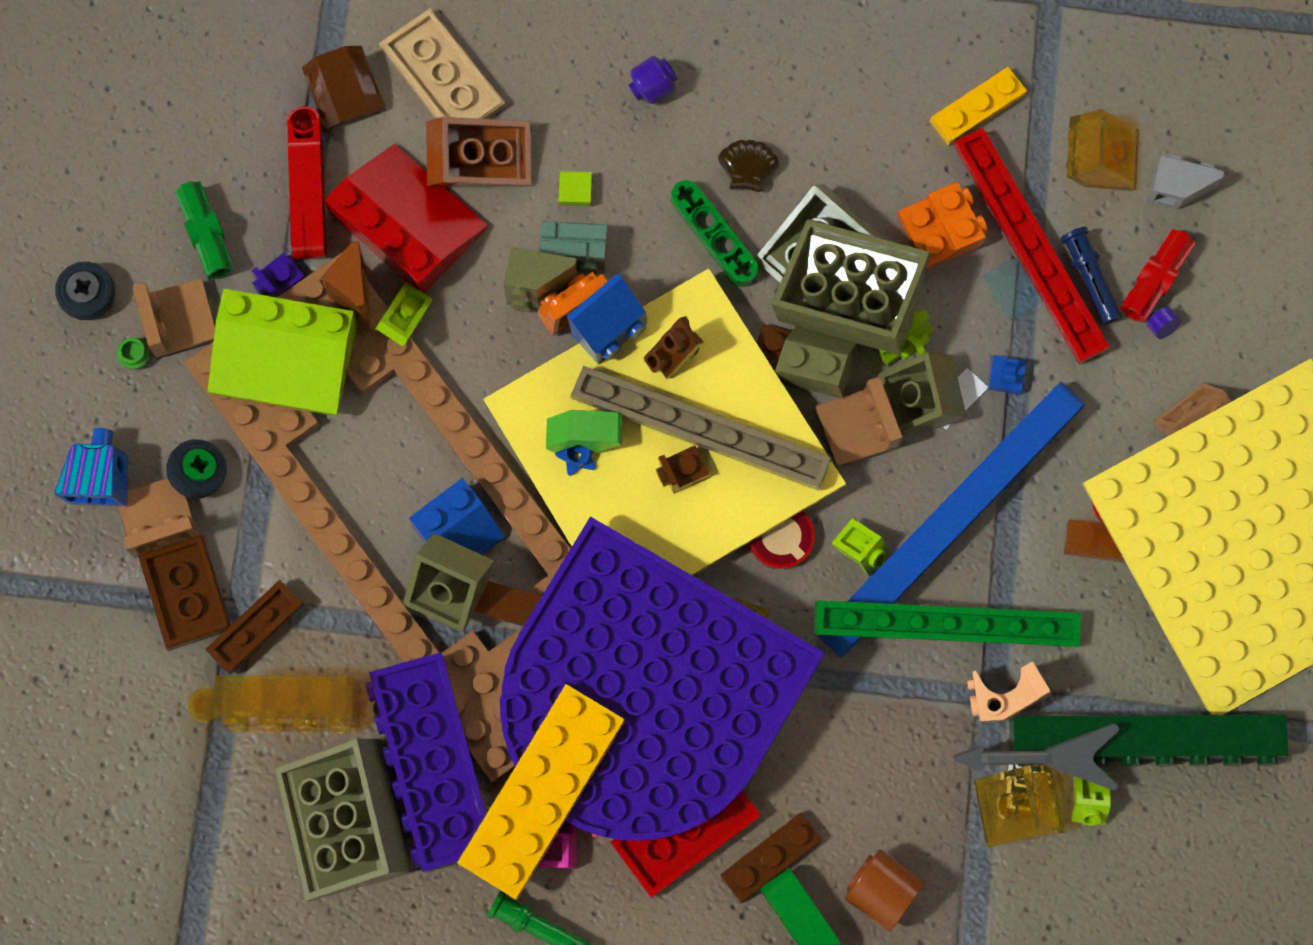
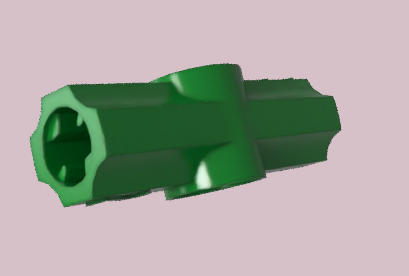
[175,181,235,280]

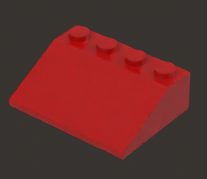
[324,144,488,293]

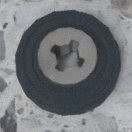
[55,261,115,320]

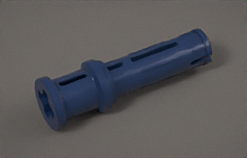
[1060,226,1122,325]

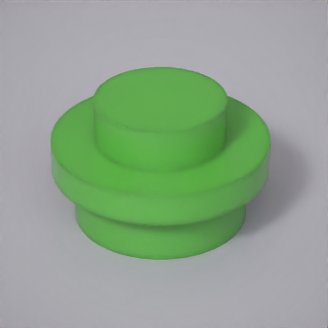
[116,337,150,370]

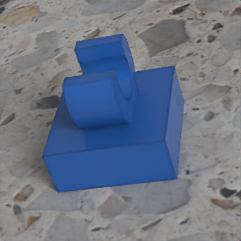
[987,355,1026,395]

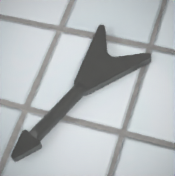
[954,723,1119,790]

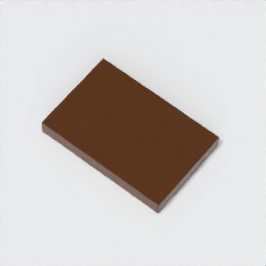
[138,535,231,651]

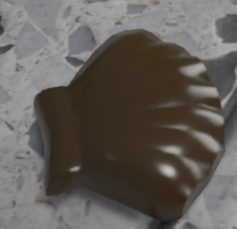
[718,140,779,192]

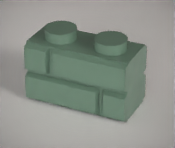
[540,221,607,274]

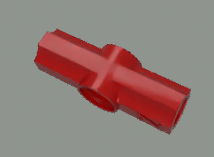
[1120,229,1196,323]

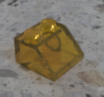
[1066,109,1139,191]
[974,765,1065,847]

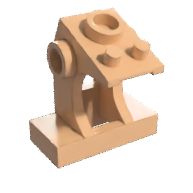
[967,661,1051,723]

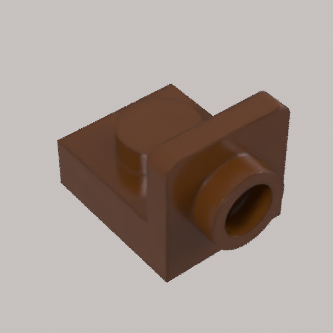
[655,445,710,494]

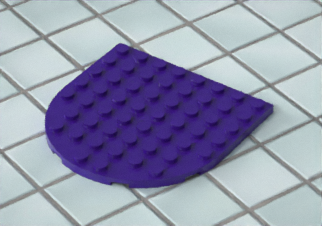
[500,516,825,841]

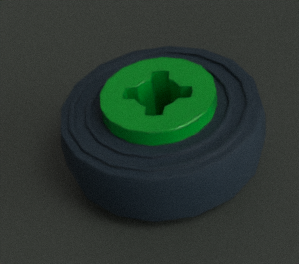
[166,439,227,499]

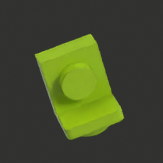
[832,518,890,576]
[1071,772,1111,826]

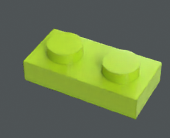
[375,282,433,346]

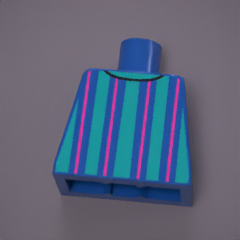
[55,428,129,507]

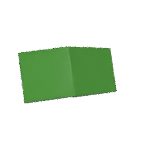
[546,410,623,453]

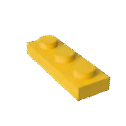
[930,67,1027,146]

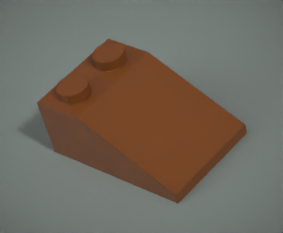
[426,117,531,187]

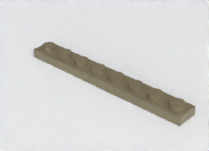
[571,366,831,491]

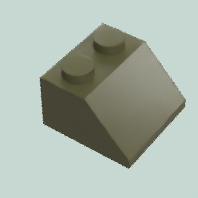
[504,247,578,312]
[775,326,861,399]
[878,352,967,435]
[403,533,494,632]

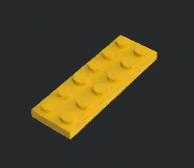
[457,684,626,900]

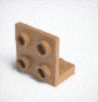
[132,279,215,358]
[815,376,903,467]
[1154,383,1231,435]
[118,478,198,558]

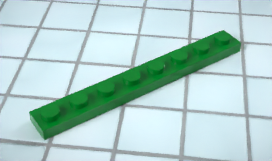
[814,600,1081,647]

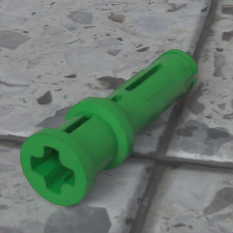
[487,890,590,945]

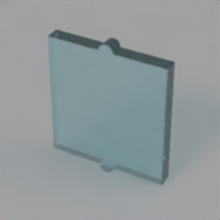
[983,257,1043,320]

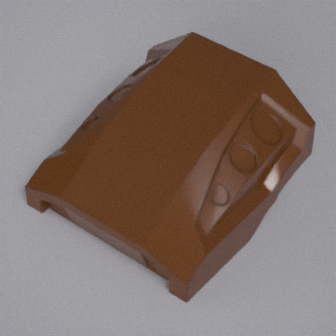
[302,46,386,133]

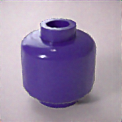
[628,56,678,104]

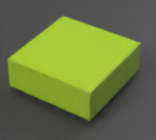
[559,171,592,206]

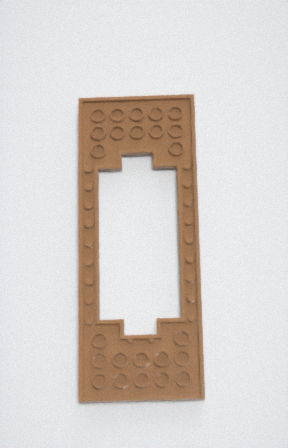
[184,252,570,784]

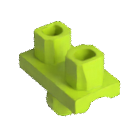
[879,309,933,367]

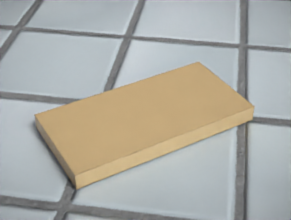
[379,8,506,119]

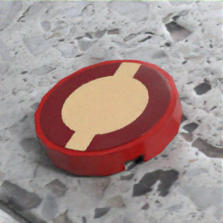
[749,511,815,570]

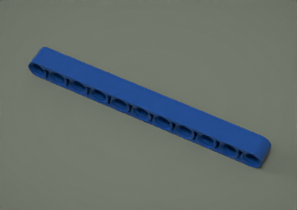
[817,381,1086,658]

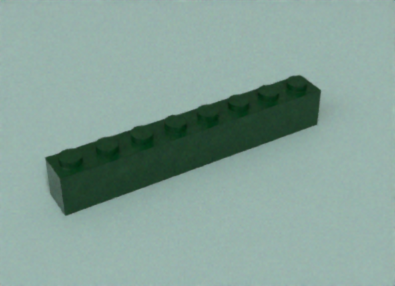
[1009,715,1289,767]

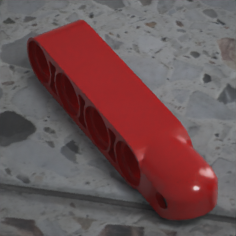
[287,106,327,260]

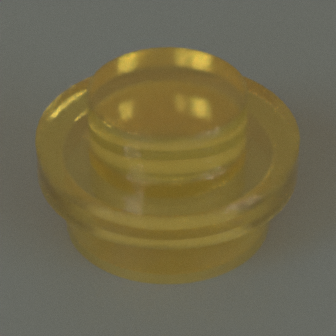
[188,688,222,722]

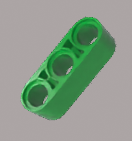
[760,868,842,945]

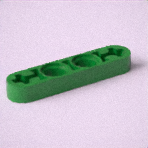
[671,180,758,287]

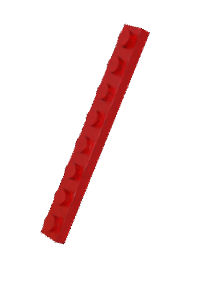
[954,128,1109,364]

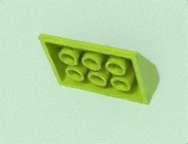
[207,288,358,416]

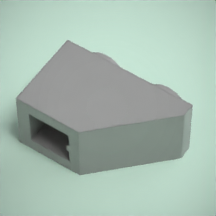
[1147,155,1224,209]

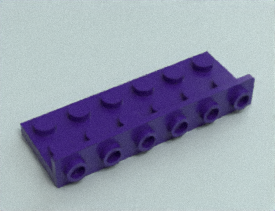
[365,652,486,873]

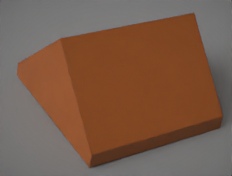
[321,241,371,325]

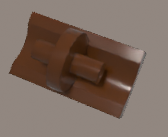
[644,316,704,379]

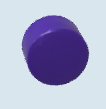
[1147,307,1181,339]

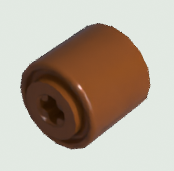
[845,850,926,932]

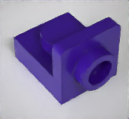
[251,252,305,298]

